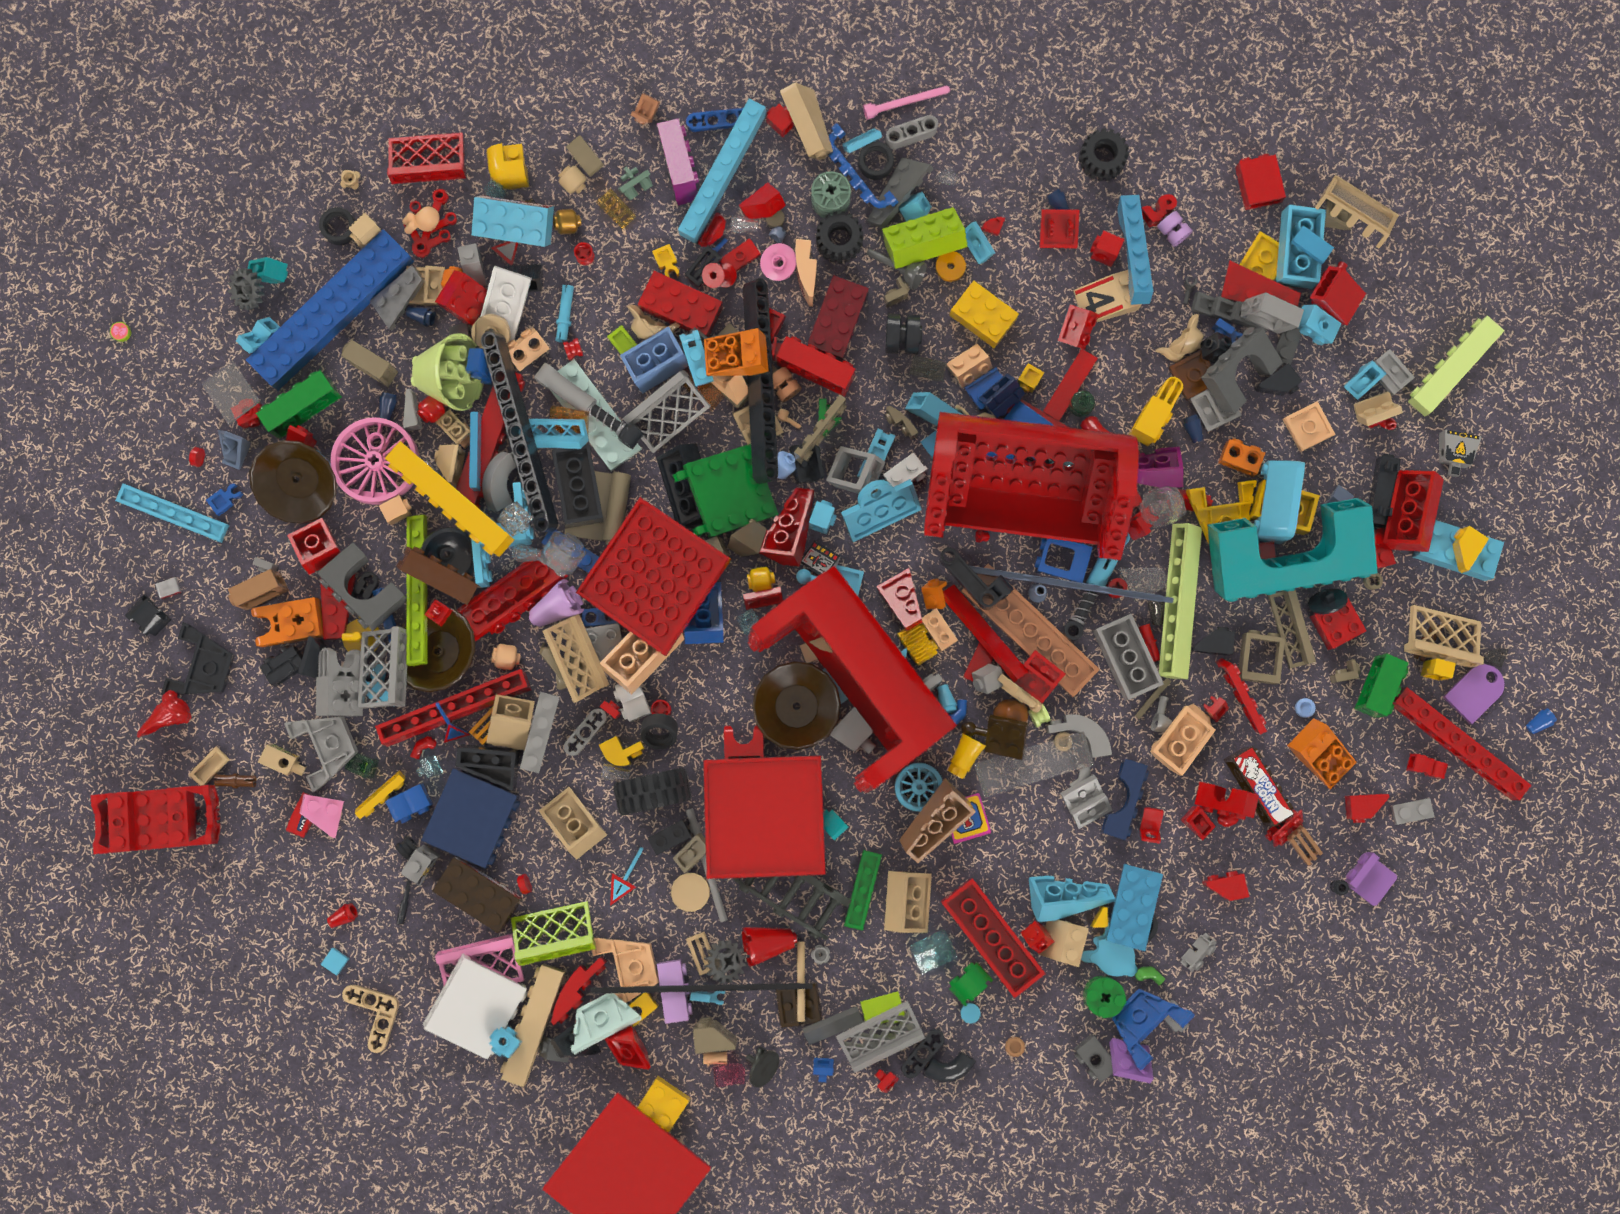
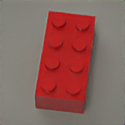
[638,271,723,338]
[776,336,855,397]
[1383,470,1444,552]

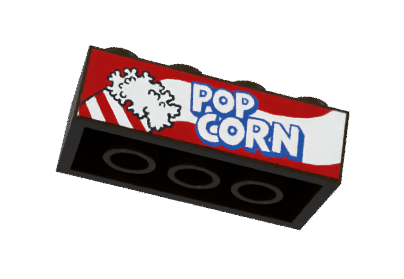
[1223,746,1294,826]
[432,857,523,933]

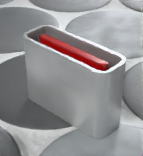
[155,577,182,599]

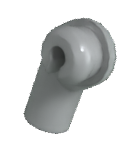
[1069,763,1091,787]

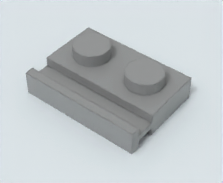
[1375,349,1415,396]

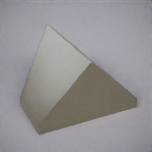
[1324,198,1352,230]
[727,519,766,557]

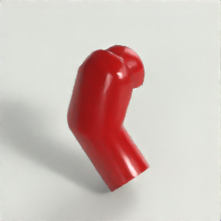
[410,736,437,760]
[1217,814,1239,827]

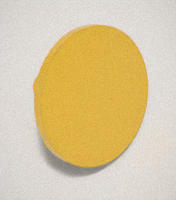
[342,619,381,652]

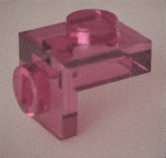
[713,1063,746,1088]

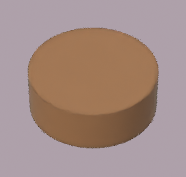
[1005,1036,1025,1057]

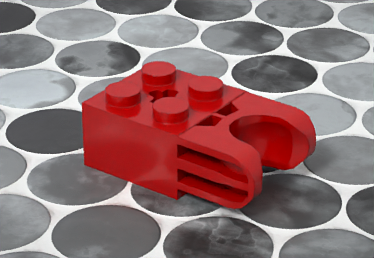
[724,725,764,759]

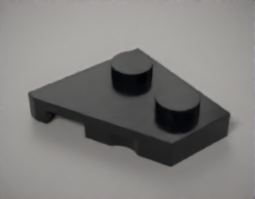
[550,1023,601,1058]

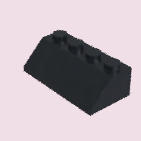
[656,443,703,527]

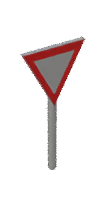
[491,241,519,265]

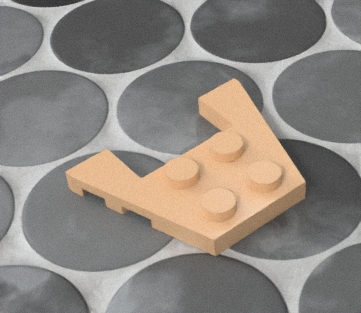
[592,937,659,1003]

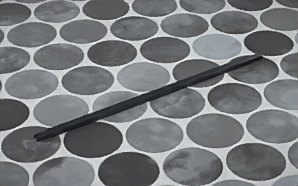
[591,983,813,994]

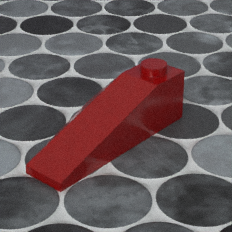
[759,488,815,567]

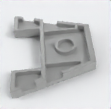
[284,716,358,793]

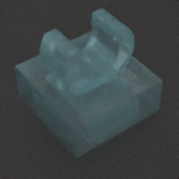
[416,755,443,778]

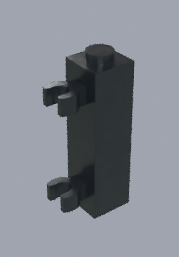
[1369,454,1401,528]

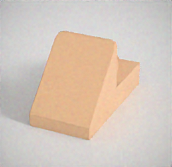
[711,376,748,405]

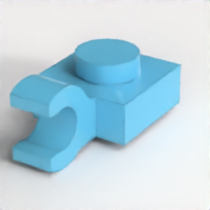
[690,991,725,1005]

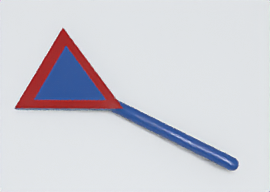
[436,703,471,743]

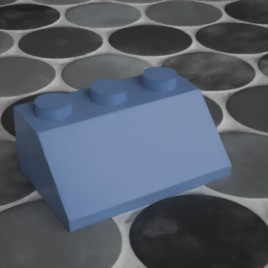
[620,326,688,394]

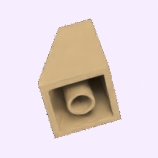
[486,694,535,750]

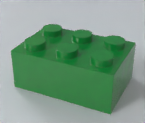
[1354,653,1409,718]

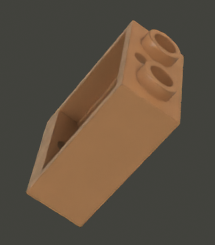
[228,569,289,610]

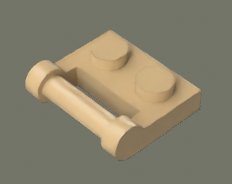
[997,674,1042,713]

